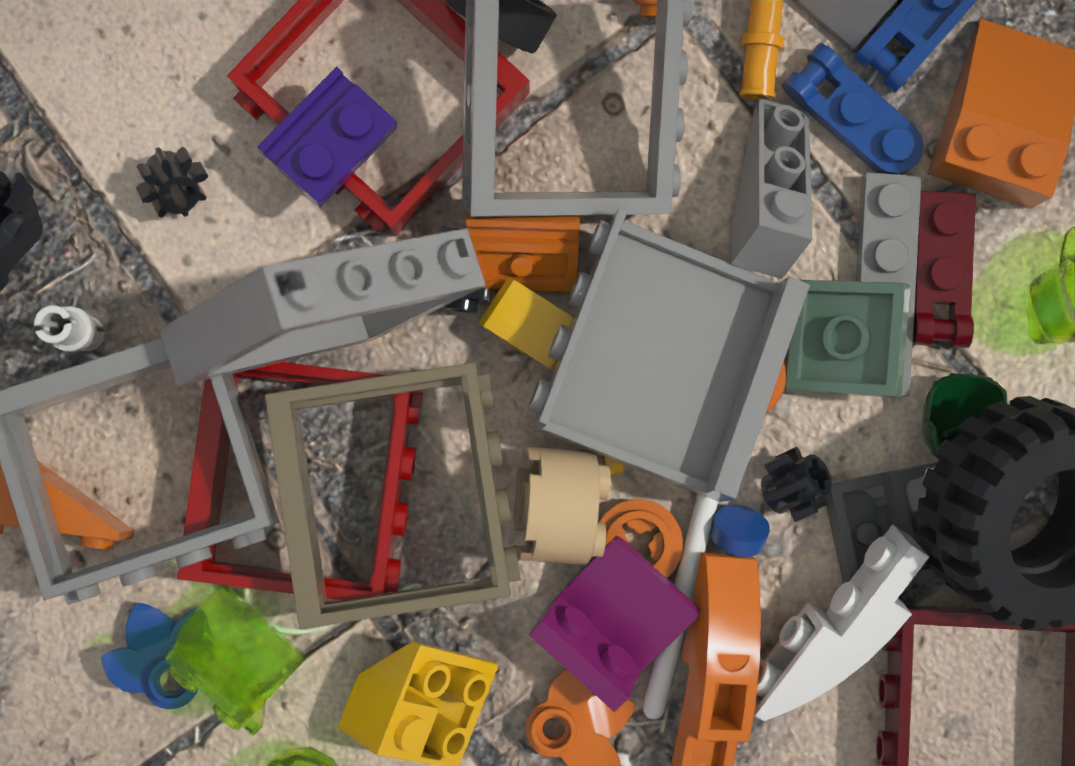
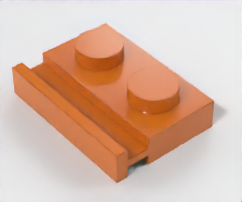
[466,212,580,292]

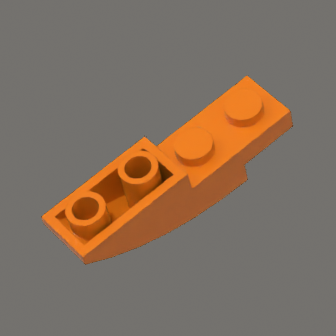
[671,552,761,766]

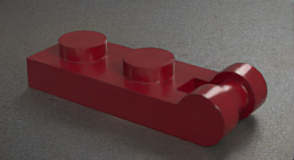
[913,191,976,348]

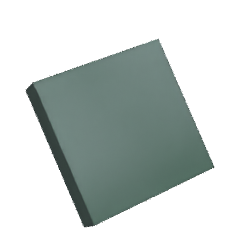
[785,280,911,398]

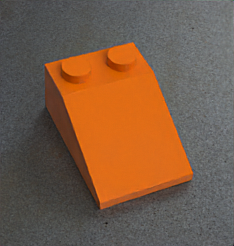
[927,18,1075,209]

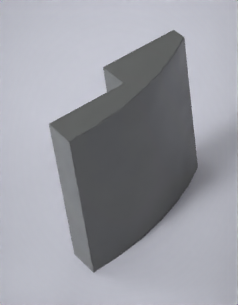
[824,462,940,584]

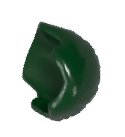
[922,373,1007,459]

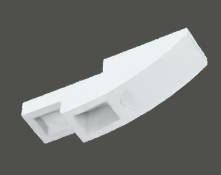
[754,524,929,721]

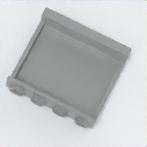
[528,207,810,502]

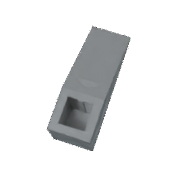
[731,97,812,279]

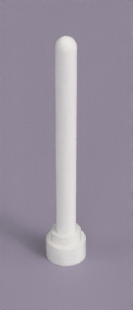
[643,493,718,719]

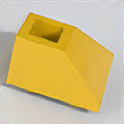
[337,641,499,766]

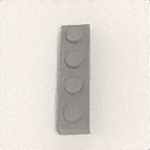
[856,172,922,397]

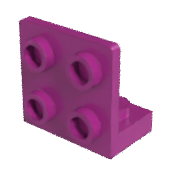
[528,536,700,712]

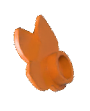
[526,669,635,766]

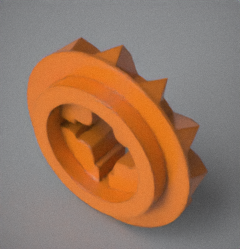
[599,499,683,578]

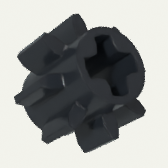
[136,147,208,218]
[761,447,832,522]

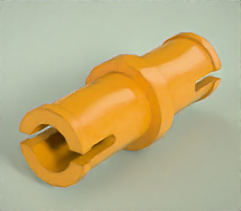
[739,0,785,100]

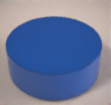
[710,505,770,557]

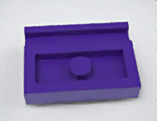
[257,66,398,208]

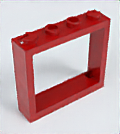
[227,0,530,236]
[177,362,423,600]

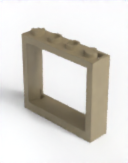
[265,362,521,629]

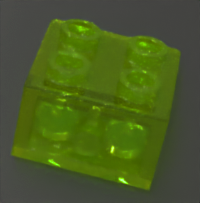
[165,585,305,736]

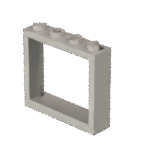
[462,0,692,216]
[160,228,486,387]
[0,338,280,605]

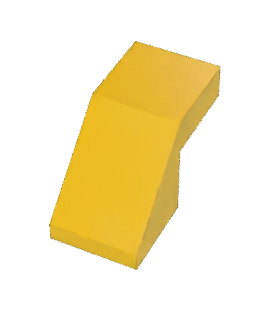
[478,277,573,372]

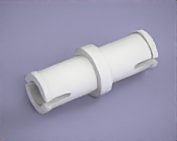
[34,305,105,352]

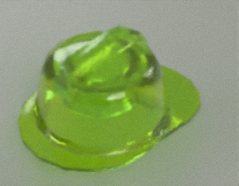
[1027,227,1075,344]

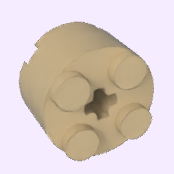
[514,446,611,565]

